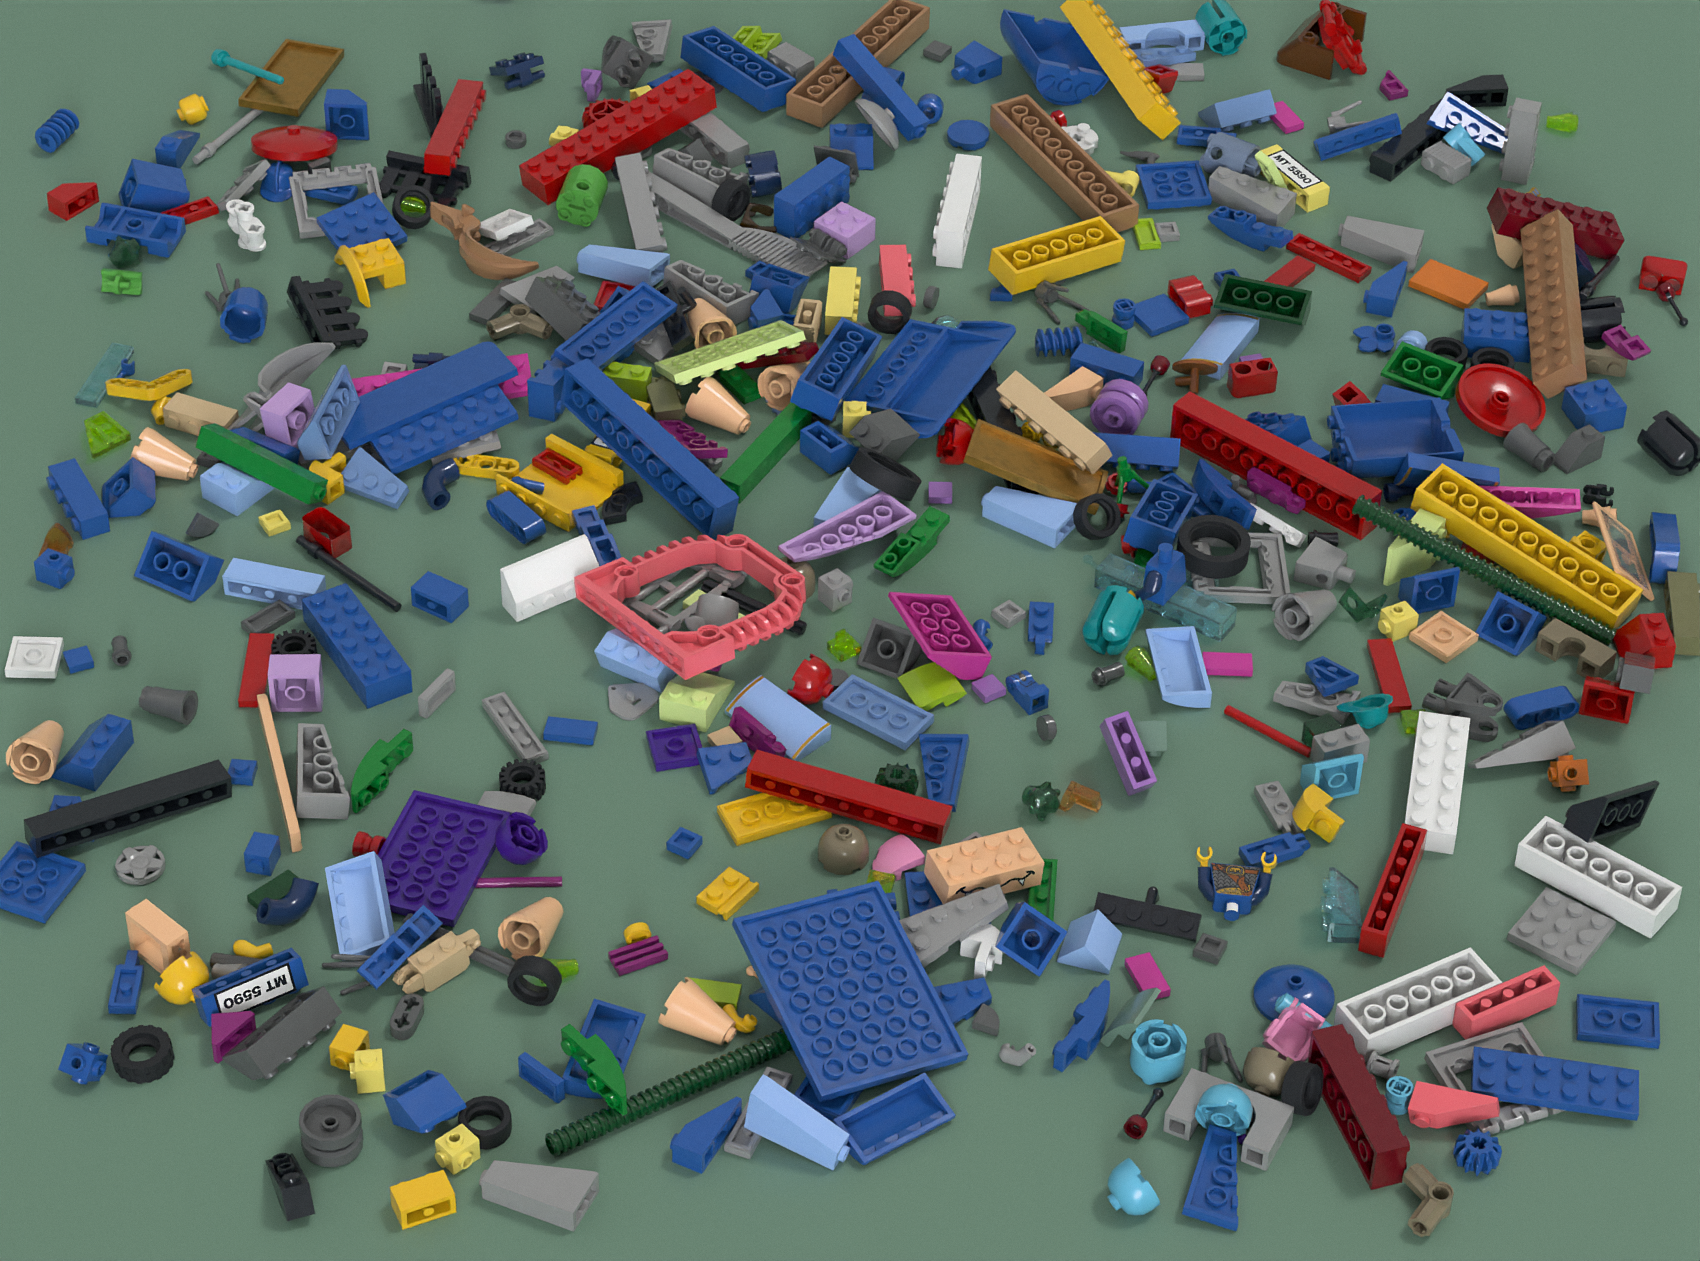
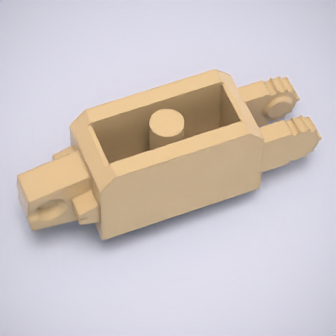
[392,929,481,994]

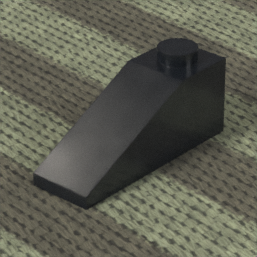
[1445,74,1509,107]

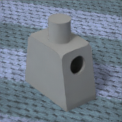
[1294,537,1356,590]

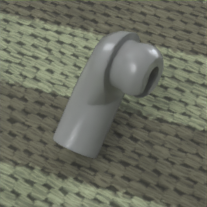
[999,1043,1036,1066]

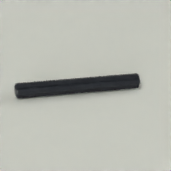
[701,579,807,635]

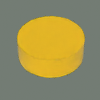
[623,922,651,945]

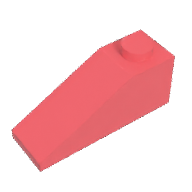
[1408,1081,1500,1129]

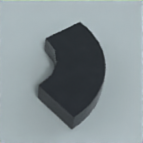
[602,481,643,525]

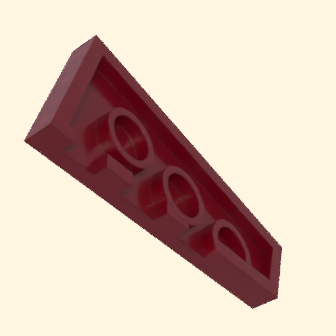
[736,342,819,369]

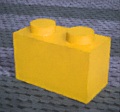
[390,1169,457,1230]

